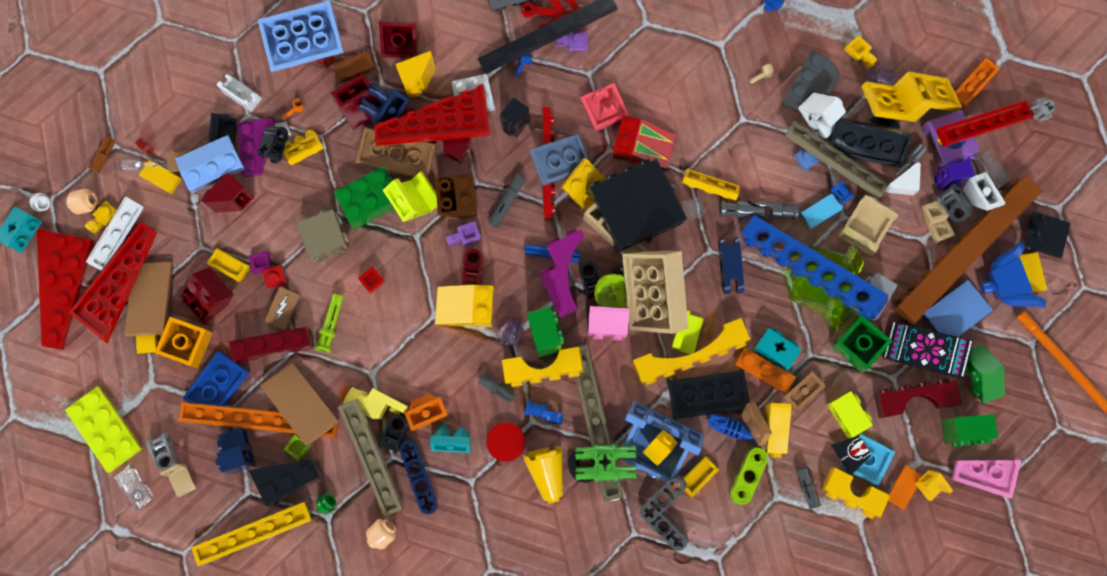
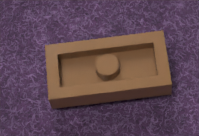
[783,371,826,412]
[741,402,772,446]

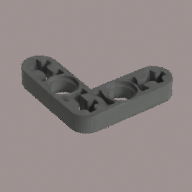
[640,475,689,551]

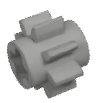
[1030,97,1055,122]

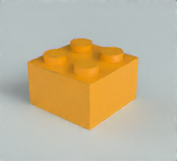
[155,317,213,369]

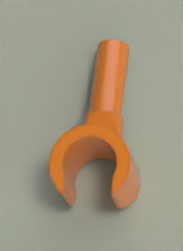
[281,98,304,121]

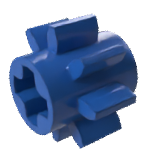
[762,0,785,13]

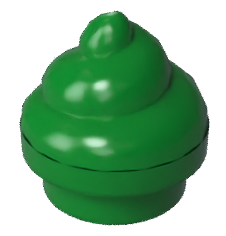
[316,493,337,513]

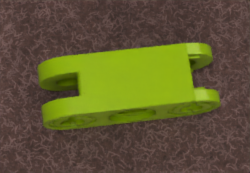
[729,448,768,505]

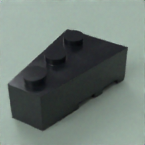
[249,459,325,506]

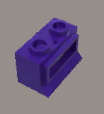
[934,156,974,190]

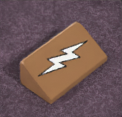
[265,287,300,331]

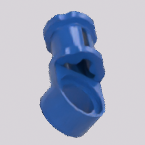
[525,399,564,425]

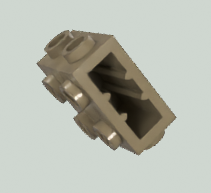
[297,209,350,262]

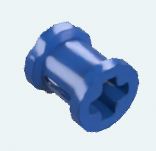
[830,180,856,205]

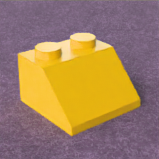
[395,51,436,98]

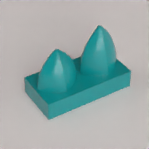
[430,422,471,453]

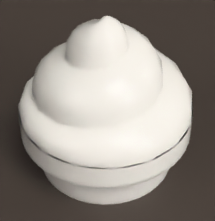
[30,193,50,212]

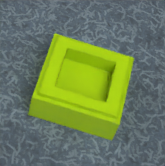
[284,434,312,461]

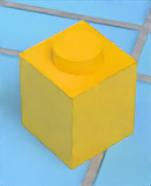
[643,430,678,466]

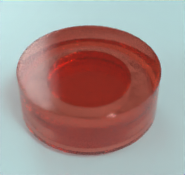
[135,137,155,155]

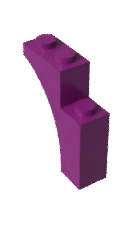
[540,228,584,318]

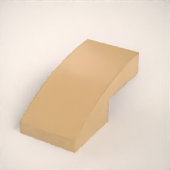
[922,201,955,244]

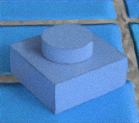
[794,149,821,172]

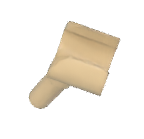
[749,64,774,84]

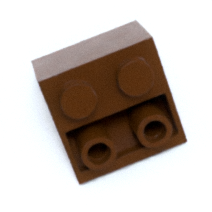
[435,174,478,218]

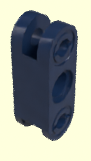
[718,237,744,294]

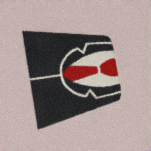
[831,436,871,475]

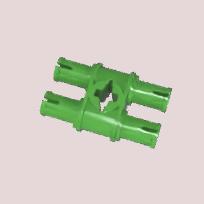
[575,443,637,482]

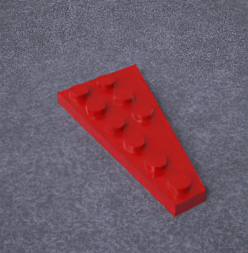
[374,84,490,146]
[68,221,157,343]

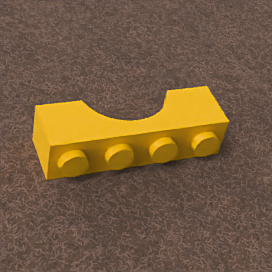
[502,347,584,387]

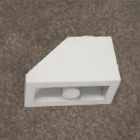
[963,172,1005,211]

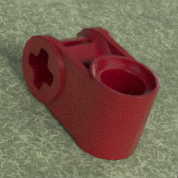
[462,249,483,285]

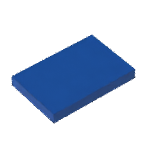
[183,350,250,406]

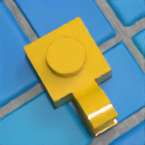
[844,36,877,69]
[85,201,117,234]

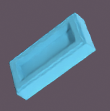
[800,194,843,230]

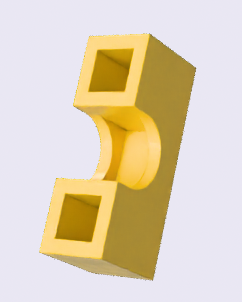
[821,468,890,519]

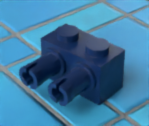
[357,82,410,125]

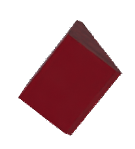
[379,20,420,58]

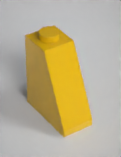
[764,403,791,458]

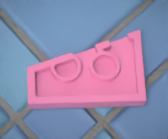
[951,460,1021,499]

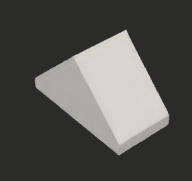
[885,162,921,195]

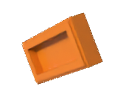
[888,465,923,510]

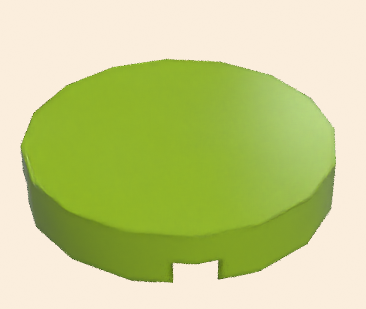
[594,273,627,308]

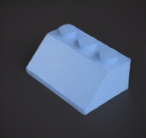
[175,135,245,193]

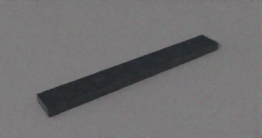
[477,0,618,74]

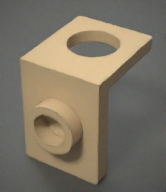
[160,464,196,497]

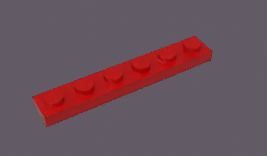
[935,100,1033,147]
[543,107,555,220]

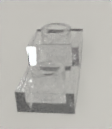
[114,465,153,510]

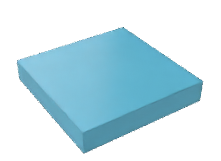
[841,433,895,487]

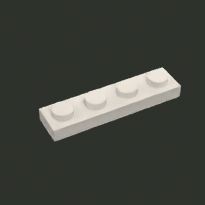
[86,197,144,271]

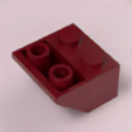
[331,74,380,130]
[201,173,254,212]
[180,267,234,325]

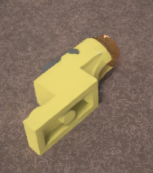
[338,385,409,420]

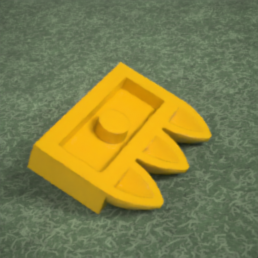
[284,130,324,166]

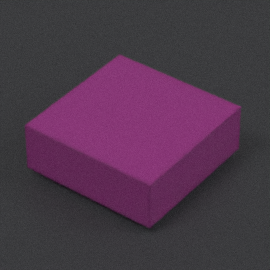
[249,251,272,275]

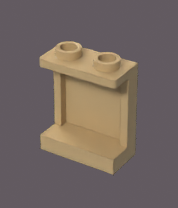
[838,195,898,256]

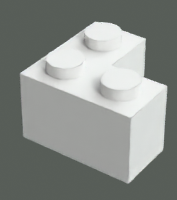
[798,93,846,138]

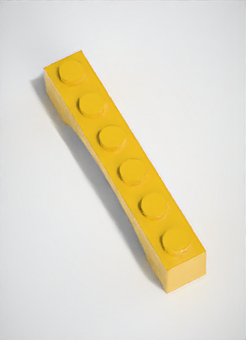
[632,318,750,385]

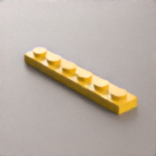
[191,502,313,567]

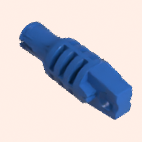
[707,413,758,445]

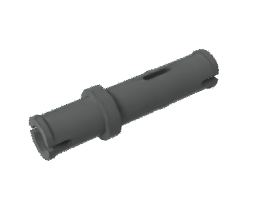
[488,174,525,228]

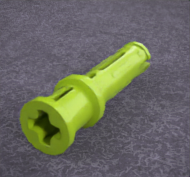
[314,294,344,353]

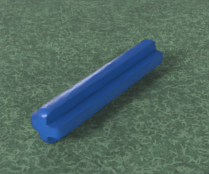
[525,244,581,263]

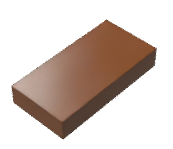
[333,51,375,82]

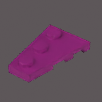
[237,118,276,178]

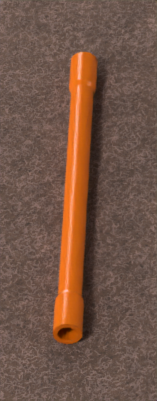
[1016,310,1107,415]

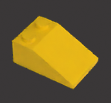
[435,285,495,328]

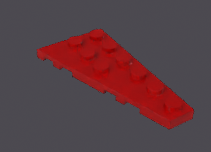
[37,229,94,350]

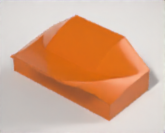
[404,393,449,431]

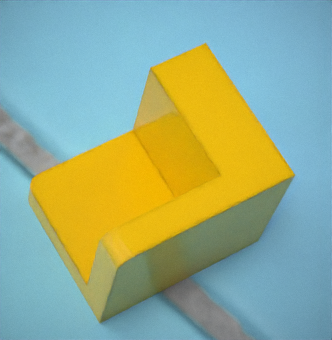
[915,470,953,501]

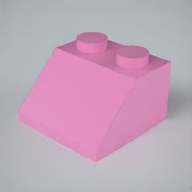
[588,306,630,341]

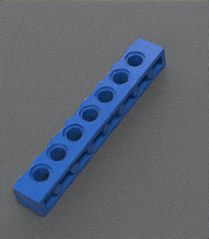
[741,215,888,320]

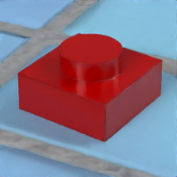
[262,265,287,288]
[358,267,385,294]

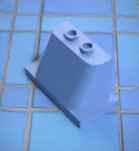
[619,401,704,482]

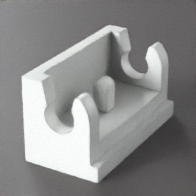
[217,74,262,112]

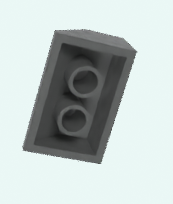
[782,50,841,114]

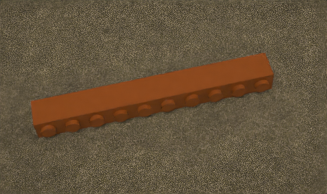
[893,175,1043,325]

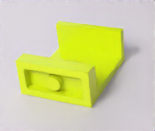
[383,171,437,222]

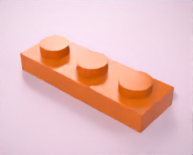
[734,348,796,394]

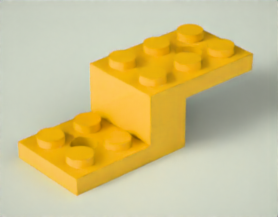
[861,71,962,122]

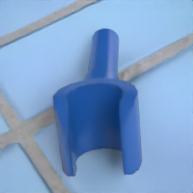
[513,54,532,77]

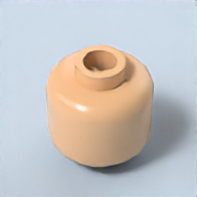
[66,188,98,215]
[366,519,396,549]

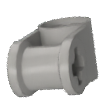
[146,432,180,471]

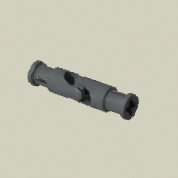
[720,200,799,220]

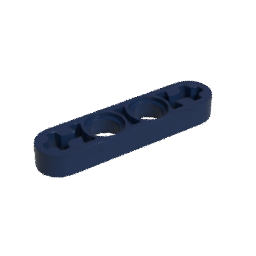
[399,440,438,514]

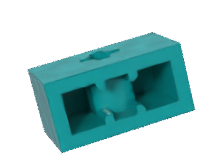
[0,206,42,254]
[753,328,802,371]

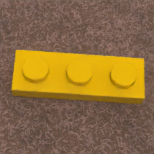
[682,169,740,201]

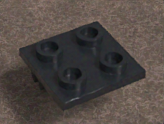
[1024,212,1071,259]

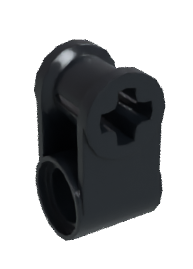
[258,126,289,164]
[579,261,601,300]
[378,415,409,454]

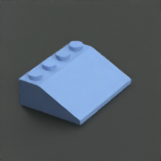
[258,1,344,72]

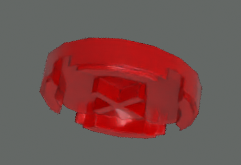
[486,422,526,462]

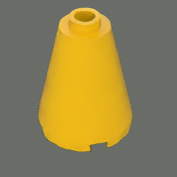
[523,446,563,503]

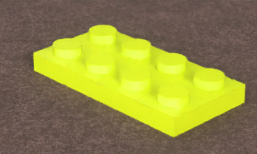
[65,386,143,473]

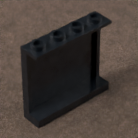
[586,159,687,253]

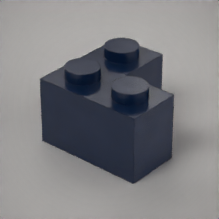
[216,428,256,474]

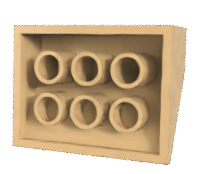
[622,251,689,334]

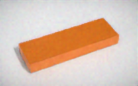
[955,57,1000,110]

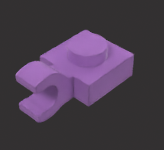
[556,31,588,51]
[446,221,481,247]

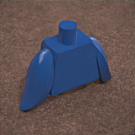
[980,241,1046,308]

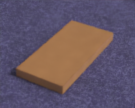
[355,127,437,179]
[124,262,173,336]
[260,363,339,447]

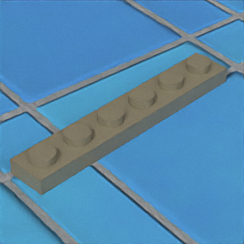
[785,121,888,199]
[338,398,404,517]

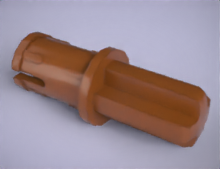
[88,137,115,173]

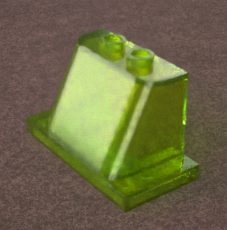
[789,245,864,331]

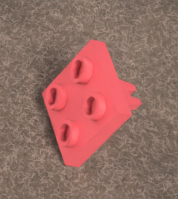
[580,83,629,132]

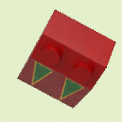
[613,115,676,170]

